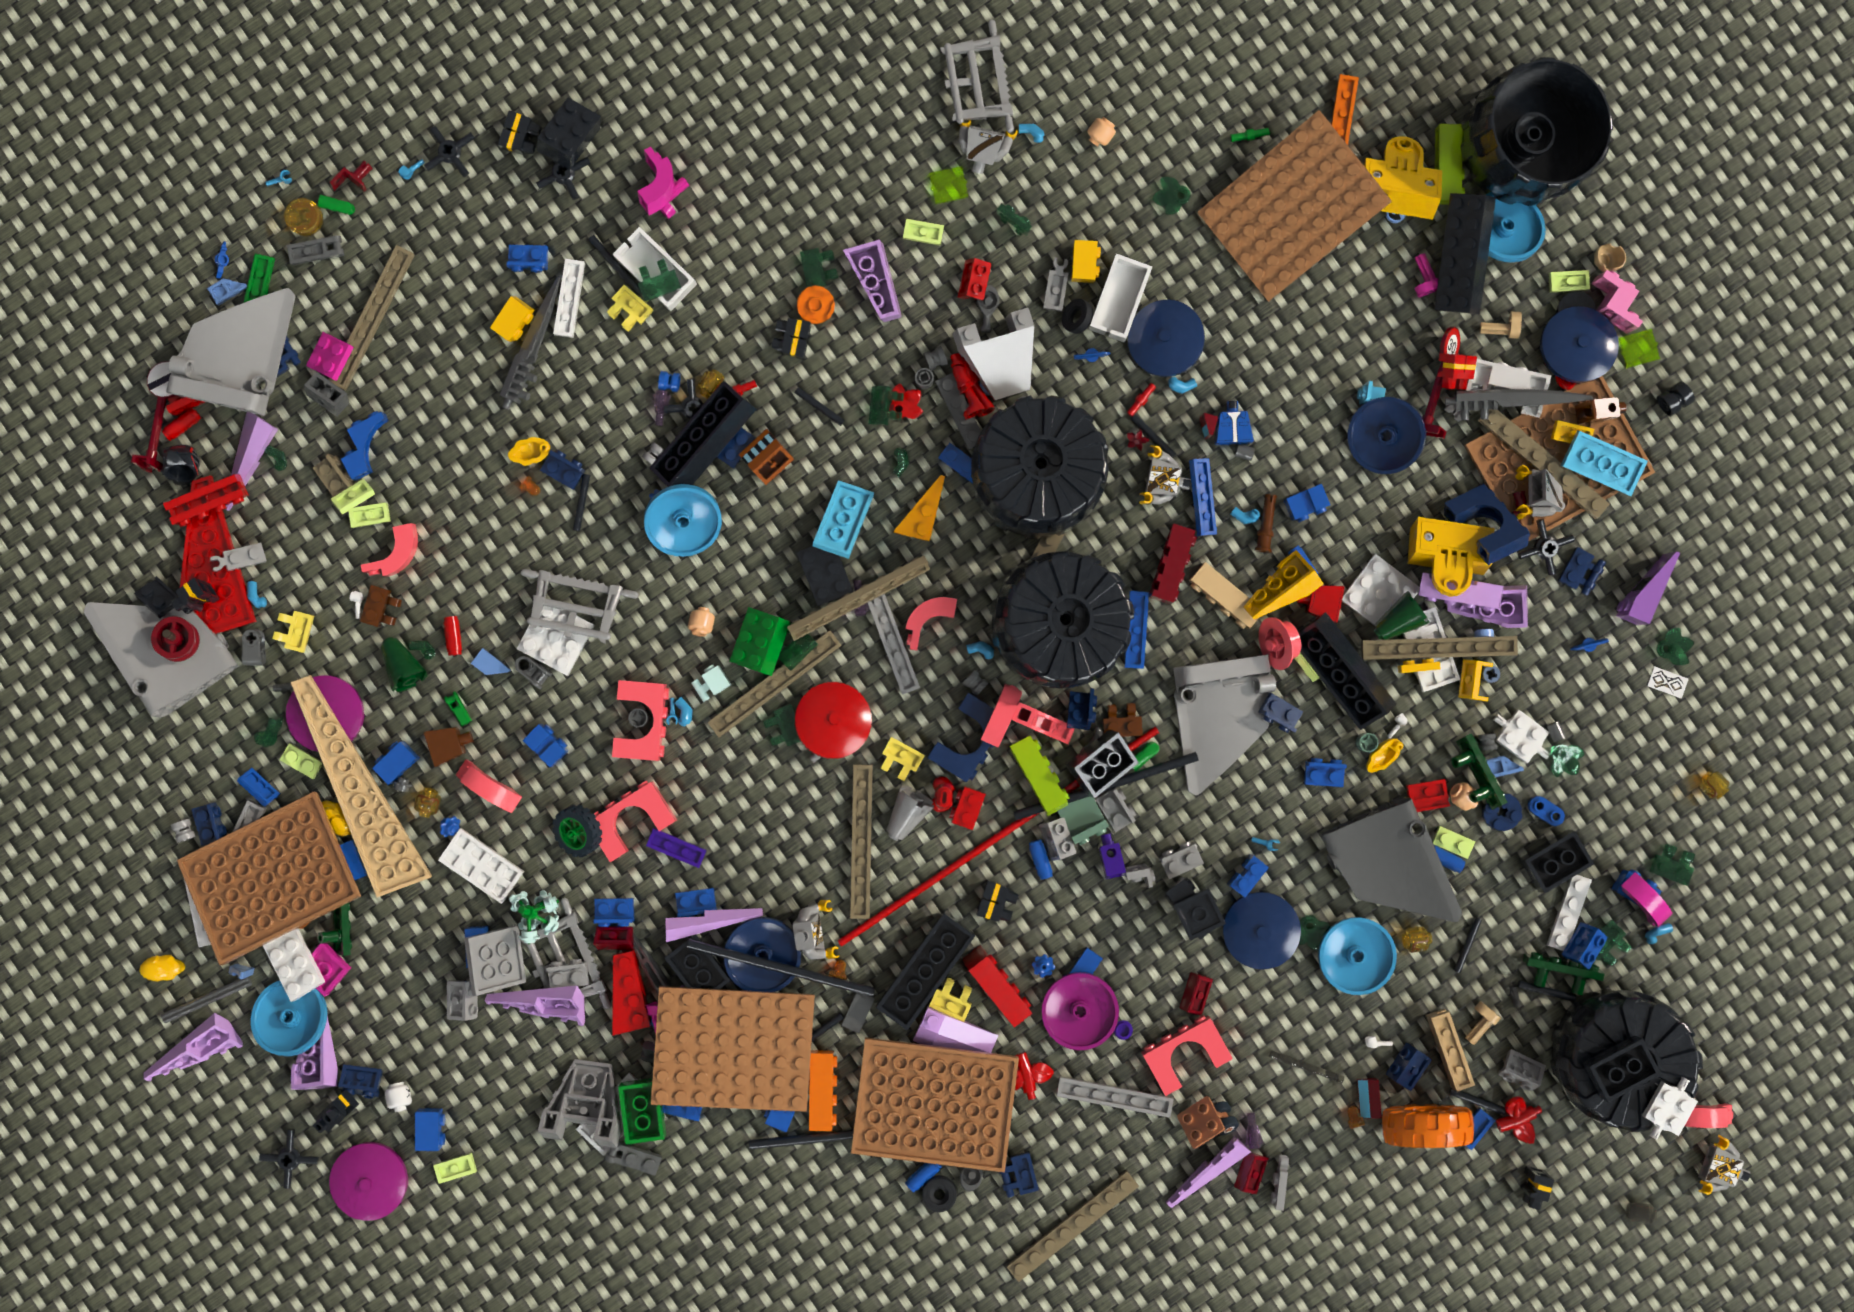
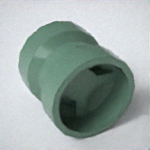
[1356,733,1378,752]

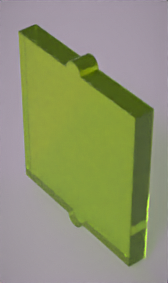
[929,166,968,204]
[1619,329,1660,368]

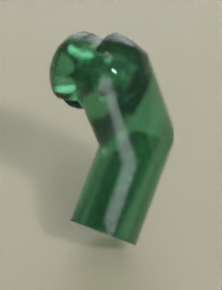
[264,445,287,471]
[892,448,909,477]
[409,641,435,660]

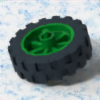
[553,805,602,858]

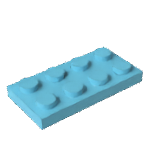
[1561,430,1648,496]
[812,480,874,559]

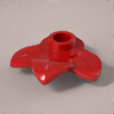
[889,384,923,419]

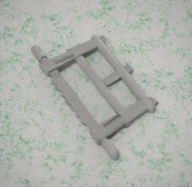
[940,19,1014,133]
[521,569,639,644]
[520,897,611,1009]

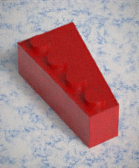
[963,945,1032,1028]
[612,949,652,1036]

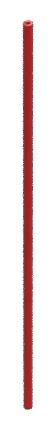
[837,727,1159,947]

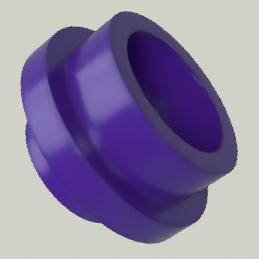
[1114,1020,1133,1040]

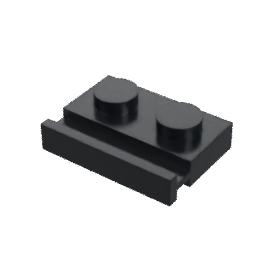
[134,576,178,619]

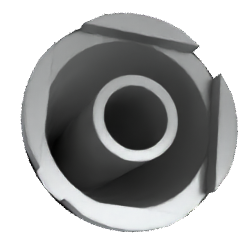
[887,785,934,841]

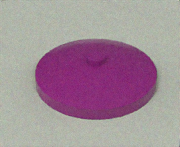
[286,675,364,752]
[1042,972,1119,1050]
[329,1142,408,1221]

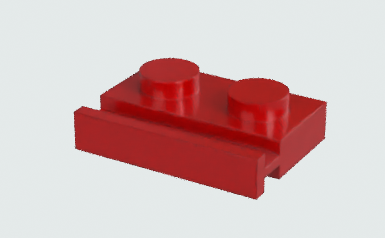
[1406,779,1450,812]

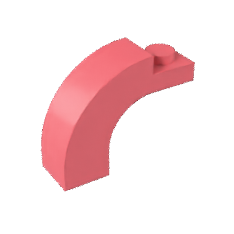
[361,523,418,577]
[905,597,957,651]
[981,684,1022,747]
[1011,702,1075,745]
[456,759,522,813]
[1685,1103,1733,1128]

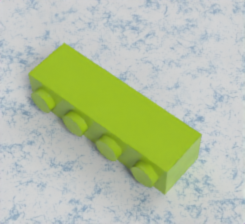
[1435,124,1465,205]
[1010,736,1069,816]

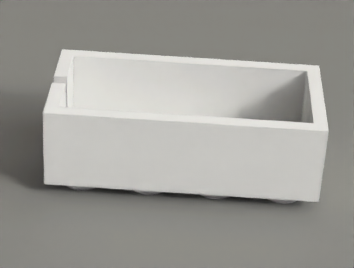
[613,227,697,311]
[1088,254,1152,342]

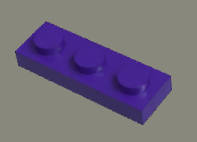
[646,828,707,868]

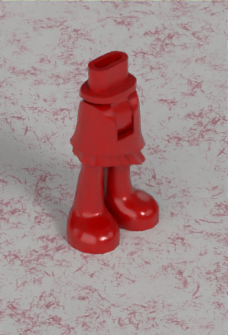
[950,353,995,419]
[932,776,955,813]

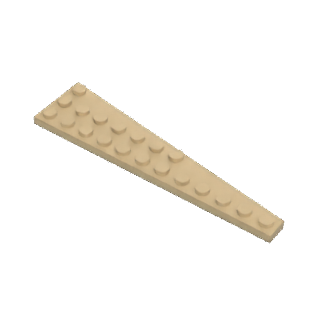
[291,675,432,897]

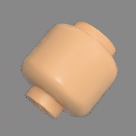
[1087,117,1116,147]
[688,607,715,637]
[1450,782,1479,811]

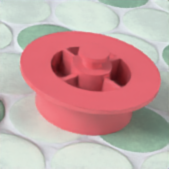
[1259,617,1301,670]

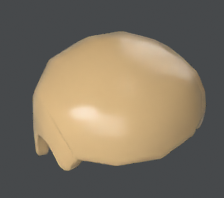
[1594,243,1626,272]

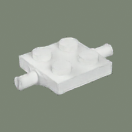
[1493,710,1551,764]
[1642,1077,1698,1140]

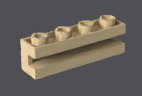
[1189,562,1260,629]
[1426,1009,1475,1092]

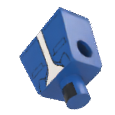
[1215,401,1254,445]

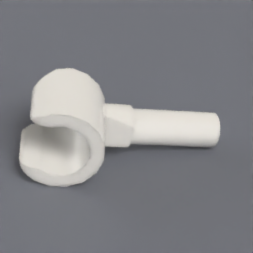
[350,591,364,619]
[1387,713,1408,738]
[1365,1036,1393,1048]

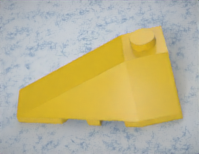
[1244,550,1323,619]

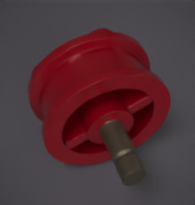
[151,616,200,662]

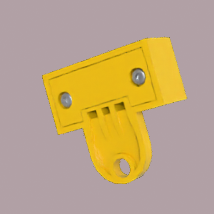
[1364,136,1442,220]
[1408,517,1495,597]

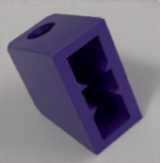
[1099,833,1126,880]

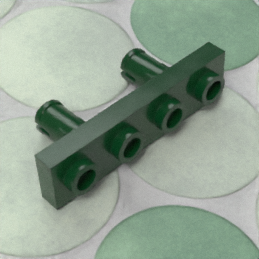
[1451,733,1508,810]
[317,903,352,956]
[1523,952,1605,995]

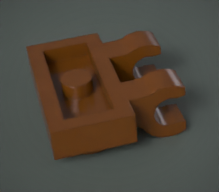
[360,585,402,627]
[1103,703,1143,737]

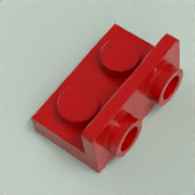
[958,258,991,300]
[166,395,205,416]
[949,786,986,830]

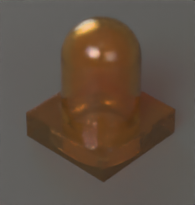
[519,476,541,496]
[829,959,847,980]
[1347,1106,1365,1129]

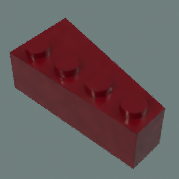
[1149,524,1197,604]

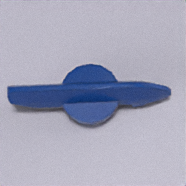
[214,241,229,279]
[1074,348,1111,362]
[1570,638,1609,652]

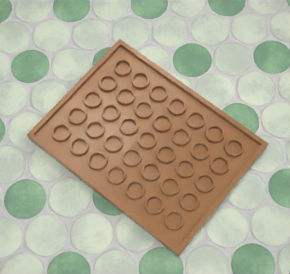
[1197,110,1392,302]
[1464,376,1655,541]
[177,791,361,965]
[651,986,815,1112]
[851,1037,1019,1173]

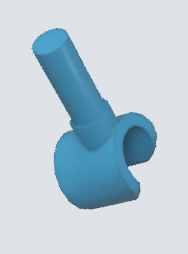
[398,159,425,180]
[265,170,292,186]
[666,698,679,725]
[1251,837,1280,851]

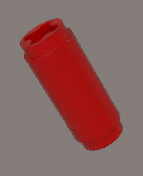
[162,408,201,441]
[443,616,462,656]

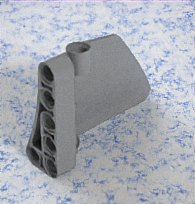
[166,288,296,416]
[84,602,238,717]
[1173,654,1276,795]

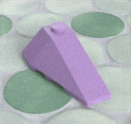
[1447,585,1528,628]
[913,1005,998,1053]
[291,1016,338,1090]

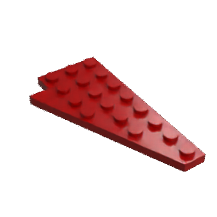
[180,476,257,635]

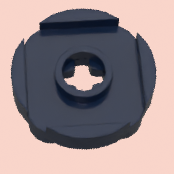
[1482,793,1522,831]

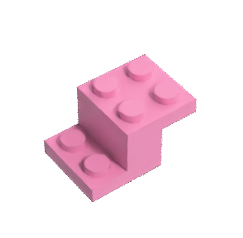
[1591,270,1643,334]

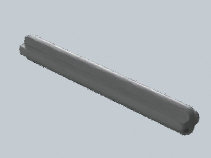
[161,977,252,1023]

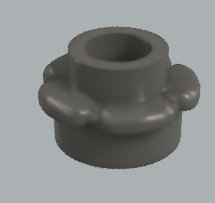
[393,777,412,792]

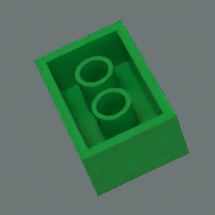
[729,607,791,676]
[618,1078,666,1145]

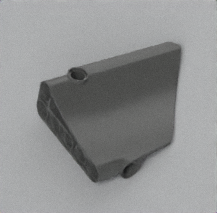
[1321,797,1462,922]

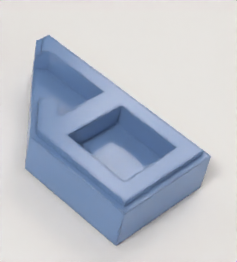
[207,278,247,306]
[471,648,511,675]
[1486,756,1524,777]
[228,964,255,980]

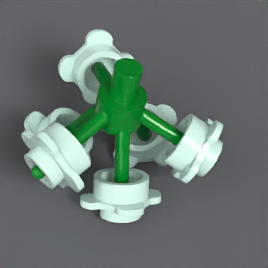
[509,890,559,944]

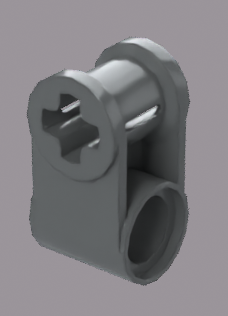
[242,629,266,666]
[515,656,553,689]

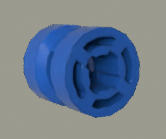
[658,371,681,392]

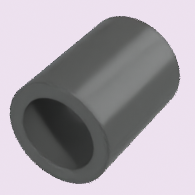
[1234,444,1255,461]
[1546,721,1566,742]

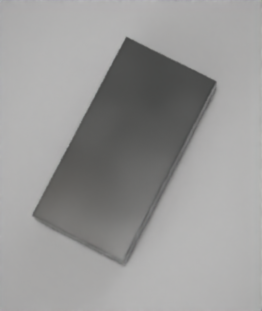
[842,993,875,1033]

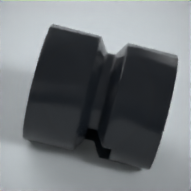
[1657,381,1695,417]

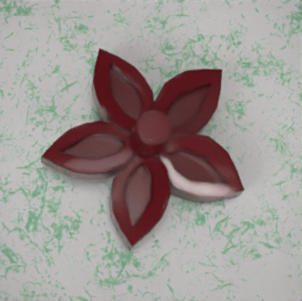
[1127,430,1149,451]

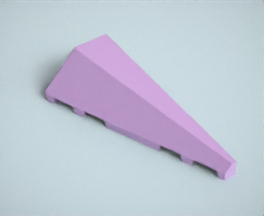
[226,412,278,511]
[666,908,763,942]
[484,986,585,1026]
[144,1013,243,1081]
[1166,1136,1251,1208]

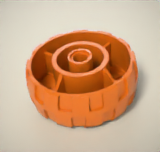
[1382,1104,1474,1148]

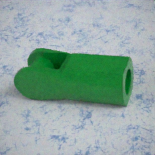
[318,195,355,215]
[444,691,472,727]
[1132,742,1160,771]

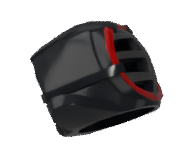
[160,445,200,485]

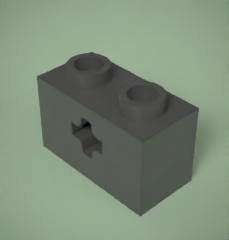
[304,372,349,417]

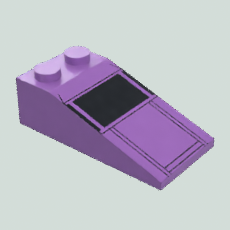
[1616,552,1680,625]

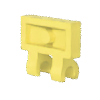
[607,285,654,332]
[272,611,314,653]
[881,737,925,781]
[929,977,972,1022]

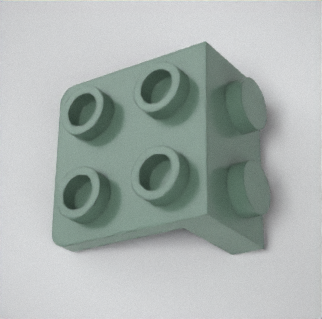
[1057,797,1109,845]

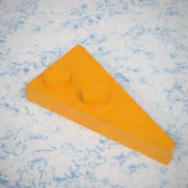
[894,475,945,542]

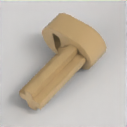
[1480,311,1522,339]
[1465,1001,1501,1045]

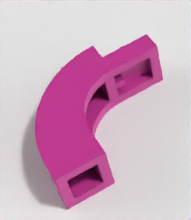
[637,147,674,216]
[1621,872,1672,927]

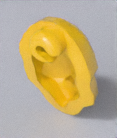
[508,437,550,466]
[1366,738,1403,773]
[322,800,351,836]
[139,955,185,982]

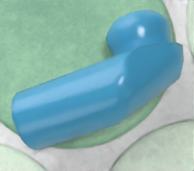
[1019,124,1045,143]
[1168,377,1197,394]
[1230,507,1260,524]
[247,581,267,609]
[966,641,994,659]
[675,697,693,726]
[1645,923,1673,944]

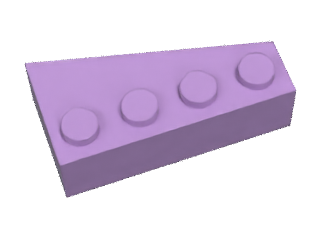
[843,240,902,322]
[1418,573,1504,612]

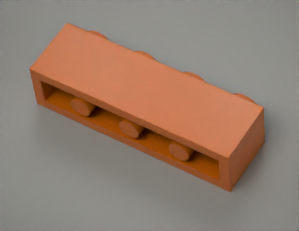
[809,1050,837,1131]

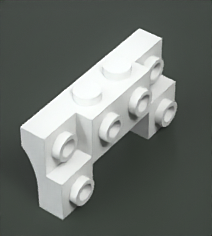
[1466,359,1551,418]

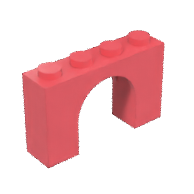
[612,680,670,761]
[594,780,677,862]
[1141,1015,1233,1096]

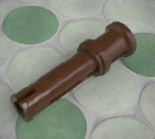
[1254,494,1277,553]

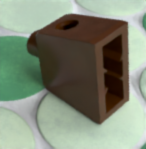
[1575,397,1627,424]
[424,727,473,767]

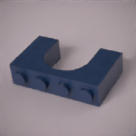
[1444,484,1530,565]
[927,693,994,782]

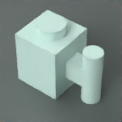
[691,665,732,702]

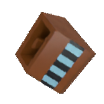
[738,428,794,485]

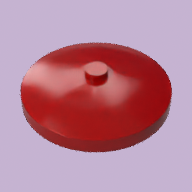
[795,682,872,759]

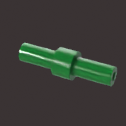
[1230,128,1270,142]

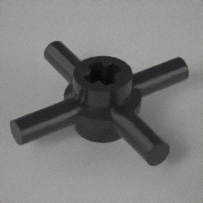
[424,126,475,177]
[536,157,591,200]
[663,378,704,421]
[1518,519,1574,575]
[259,1129,319,1189]

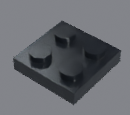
[1173,888,1226,941]

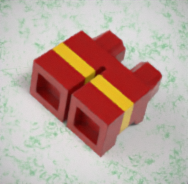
[1437,353,1477,390]

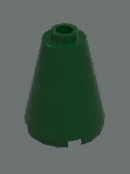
[1374,591,1430,640]
[380,637,428,692]

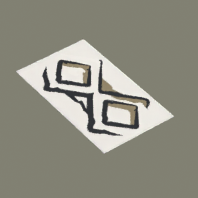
[1648,666,1688,699]

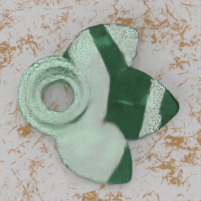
[1152,177,1191,215]
[1656,628,1694,665]
[254,717,283,747]
[1550,743,1585,777]
[1298,915,1331,951]

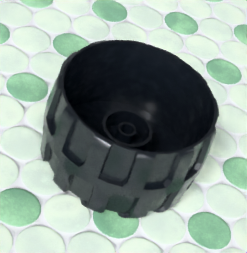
[1460,57,1613,206]
[971,395,1109,540]
[990,551,1134,689]
[1550,989,1703,1132]

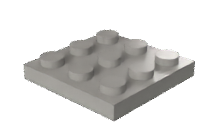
[464,925,526,996]

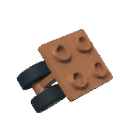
[1177,1096,1239,1149]

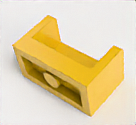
[1458,659,1493,701]

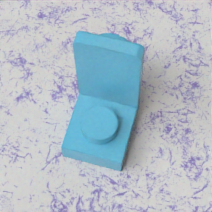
[1357,381,1386,405]

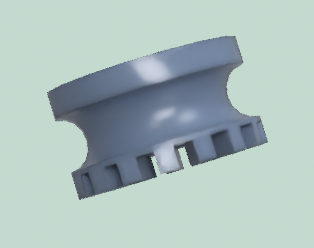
[1481,666,1500,683]

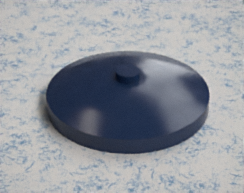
[1128,300,1205,377]
[1540,306,1619,383]
[1348,397,1426,474]
[1223,892,1301,969]
[724,917,801,992]

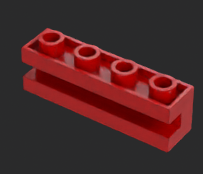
[163,474,249,527]

